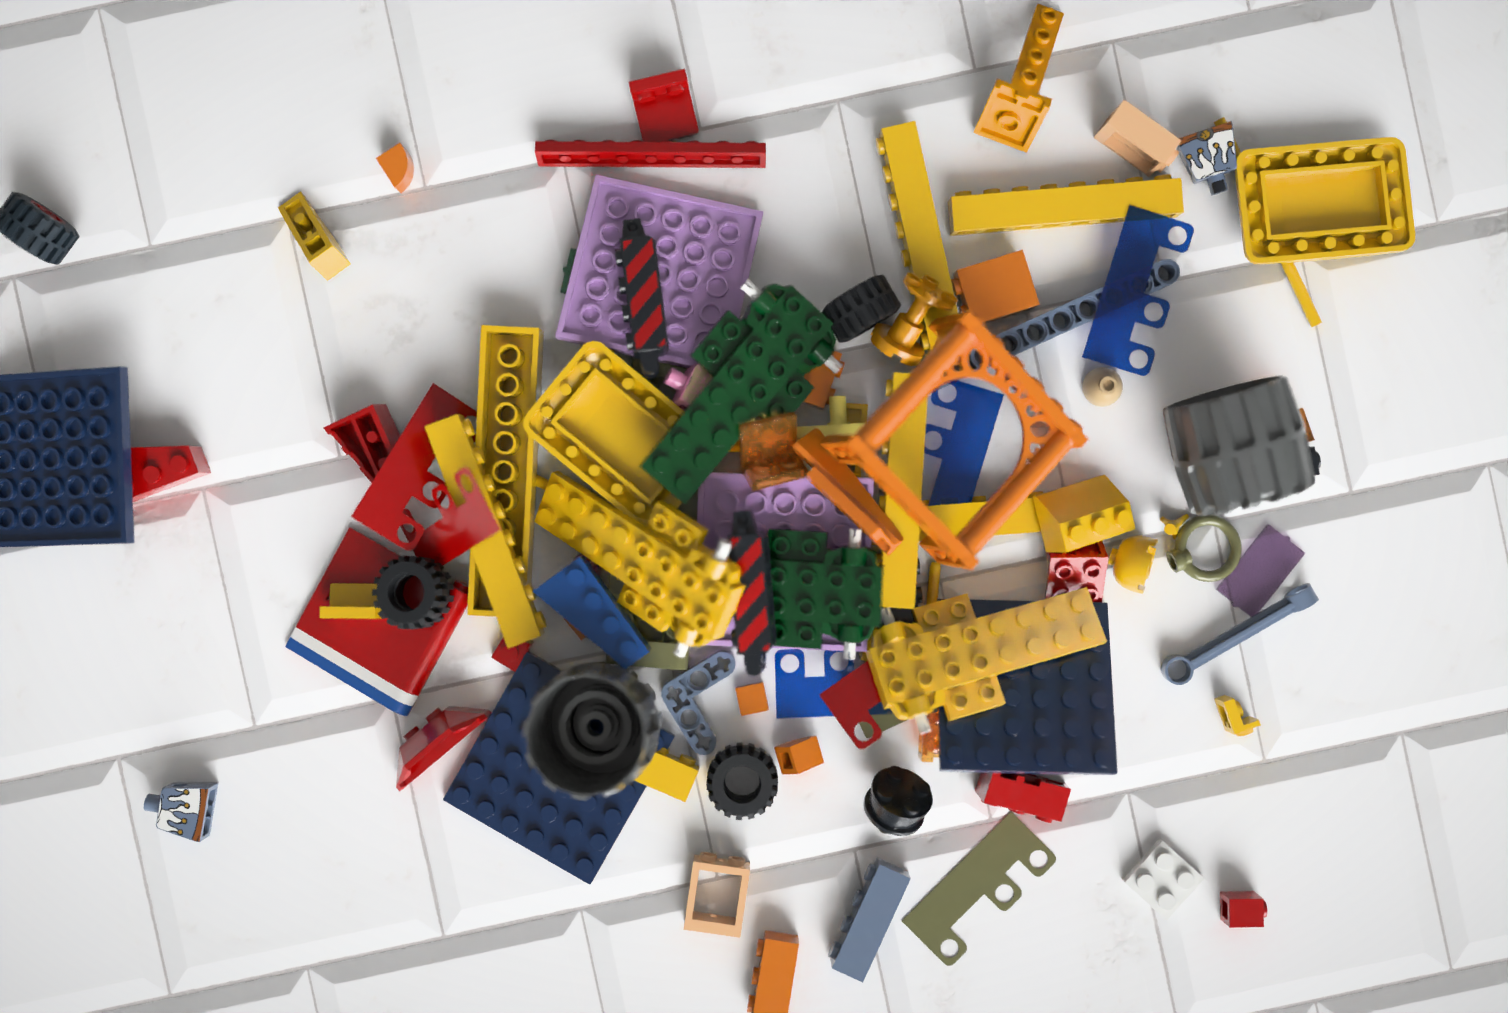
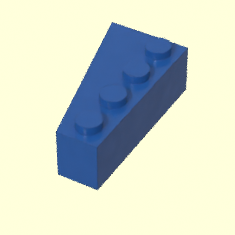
[532,555,652,669]

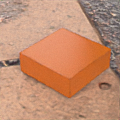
[735,681,769,716]

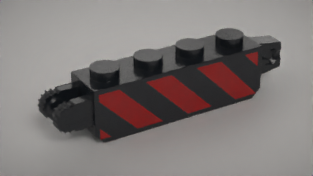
[615,218,669,380]
[727,510,777,677]

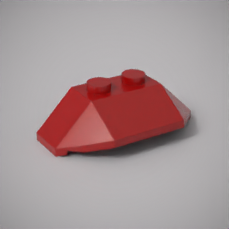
[396,706,492,792]

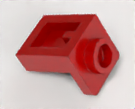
[491,637,534,672]

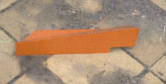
[793,428,904,556]

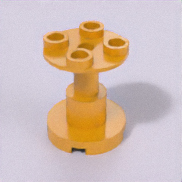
[870,272,958,366]

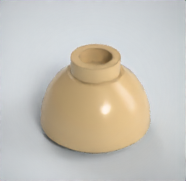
[1083,367,1123,407]

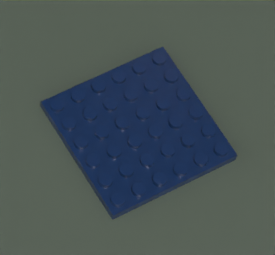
[0,366,134,547]
[937,599,1118,776]
[443,651,676,885]

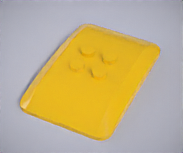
[1235,137,1416,264]
[523,341,683,527]

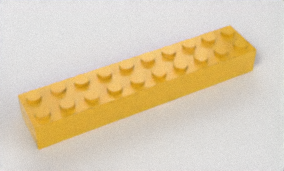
[467,325,544,617]

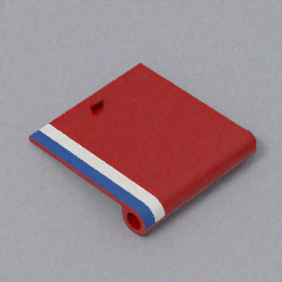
[285,527,469,716]

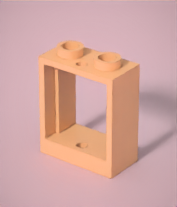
[1094,100,1182,177]
[683,852,750,938]

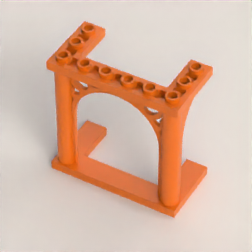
[820,311,1089,570]

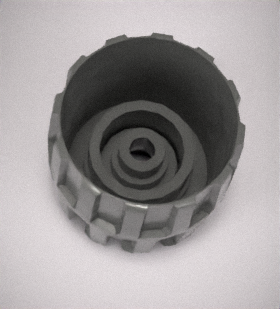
[1163,375,1316,516]
[522,661,663,800]

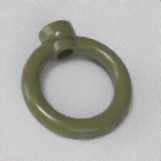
[1166,514,1242,582]

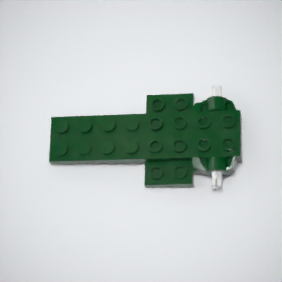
[638,279,843,504]
[768,528,885,659]

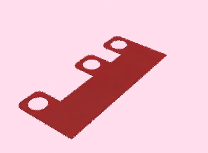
[351,383,477,551]
[400,467,501,565]
[819,661,902,749]

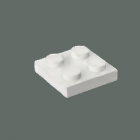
[1122,838,1205,920]

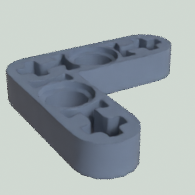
[661,650,736,755]

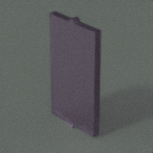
[1216,524,1305,617]

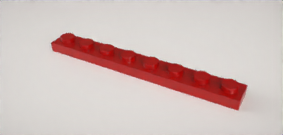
[535,139,766,168]

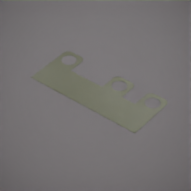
[902,812,1056,966]

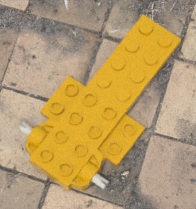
[534,471,745,657]
[866,587,1107,734]

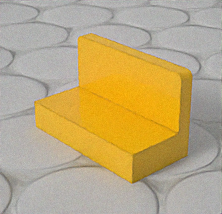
[320,583,381,619]

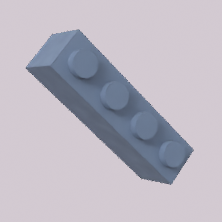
[828,857,911,983]

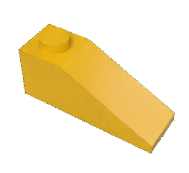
[278,191,351,281]

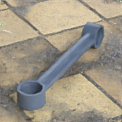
[1161,583,1319,685]

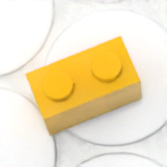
[634,747,700,802]

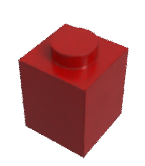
[1220,891,1268,928]

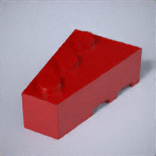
[323,404,400,483]
[131,446,211,502]
[975,773,1072,823]

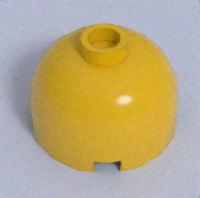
[1108,535,1158,594]

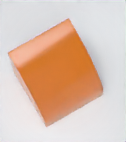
[376,143,414,193]
[774,736,824,774]

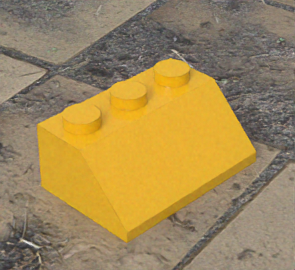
[1033,475,1136,552]

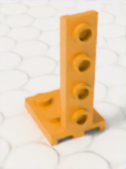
[973,3,1064,153]

